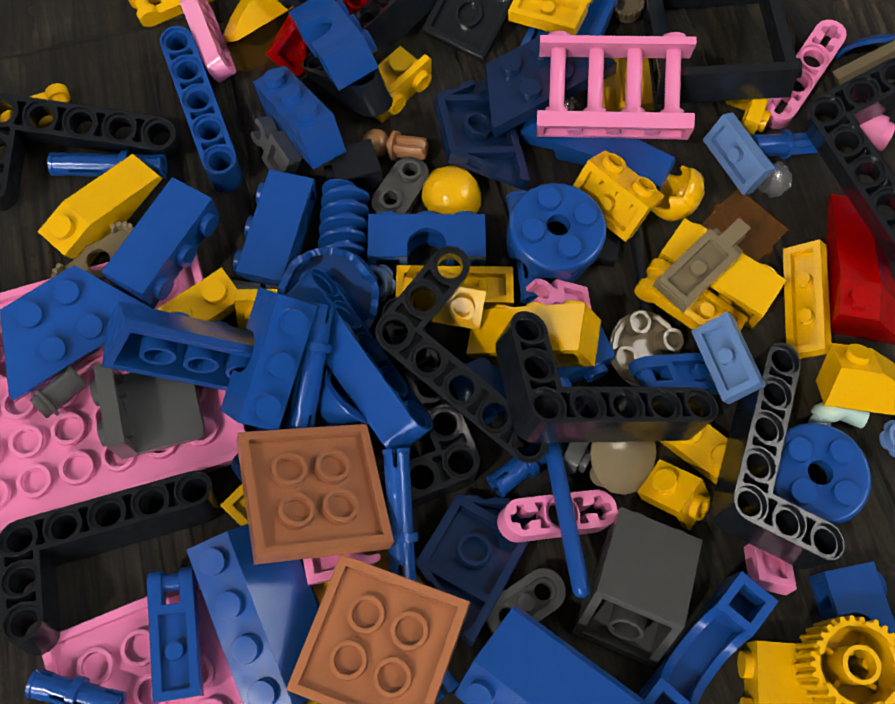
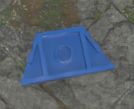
[0,265,150,401]

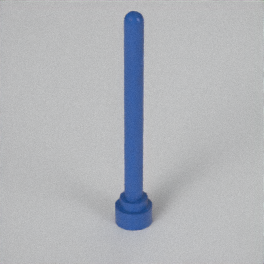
[545,443,590,598]

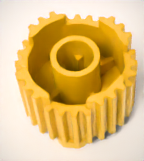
[791,615,895,704]

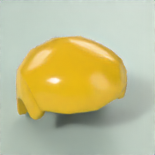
[422,165,481,214]
[651,166,705,222]

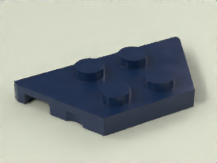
[486,32,617,137]
[433,78,530,189]
[415,494,536,648]

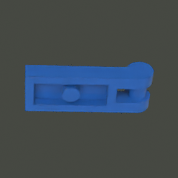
[628,353,719,395]
[147,566,204,703]

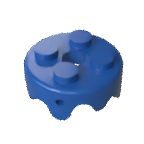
[507,183,606,283]
[277,247,380,329]
[773,423,871,526]

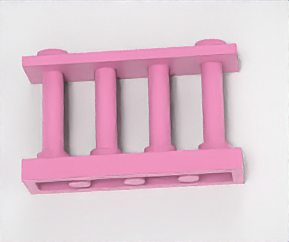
[536,31,697,140]

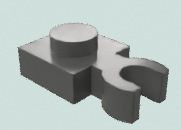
[250,116,302,174]

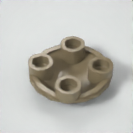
[609,310,684,387]
[590,441,657,495]

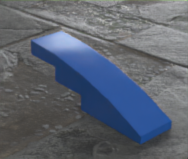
[518,116,675,191]

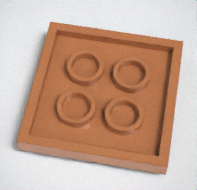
[236,424,394,565]
[286,555,470,704]

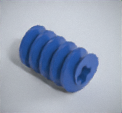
[318,179,370,259]

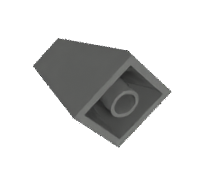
[572,507,703,668]

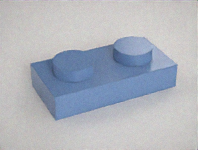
[702,113,775,195]
[691,312,766,404]

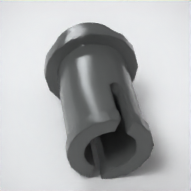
[30,366,88,418]

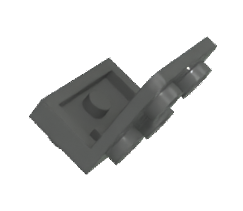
[90,363,205,460]

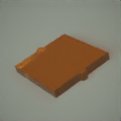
[218,19,279,76]
[701,188,789,262]

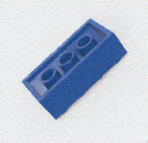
[102,301,254,391]
[186,524,320,704]
[454,605,649,704]

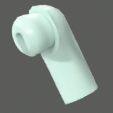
[808,402,870,429]

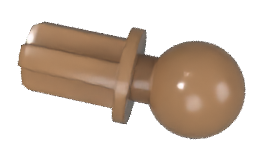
[362,129,429,161]

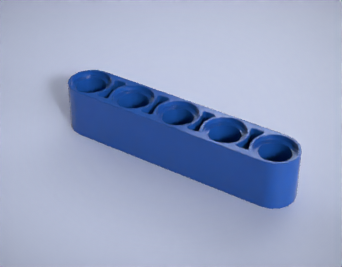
[160,26,243,193]
[286,268,433,454]

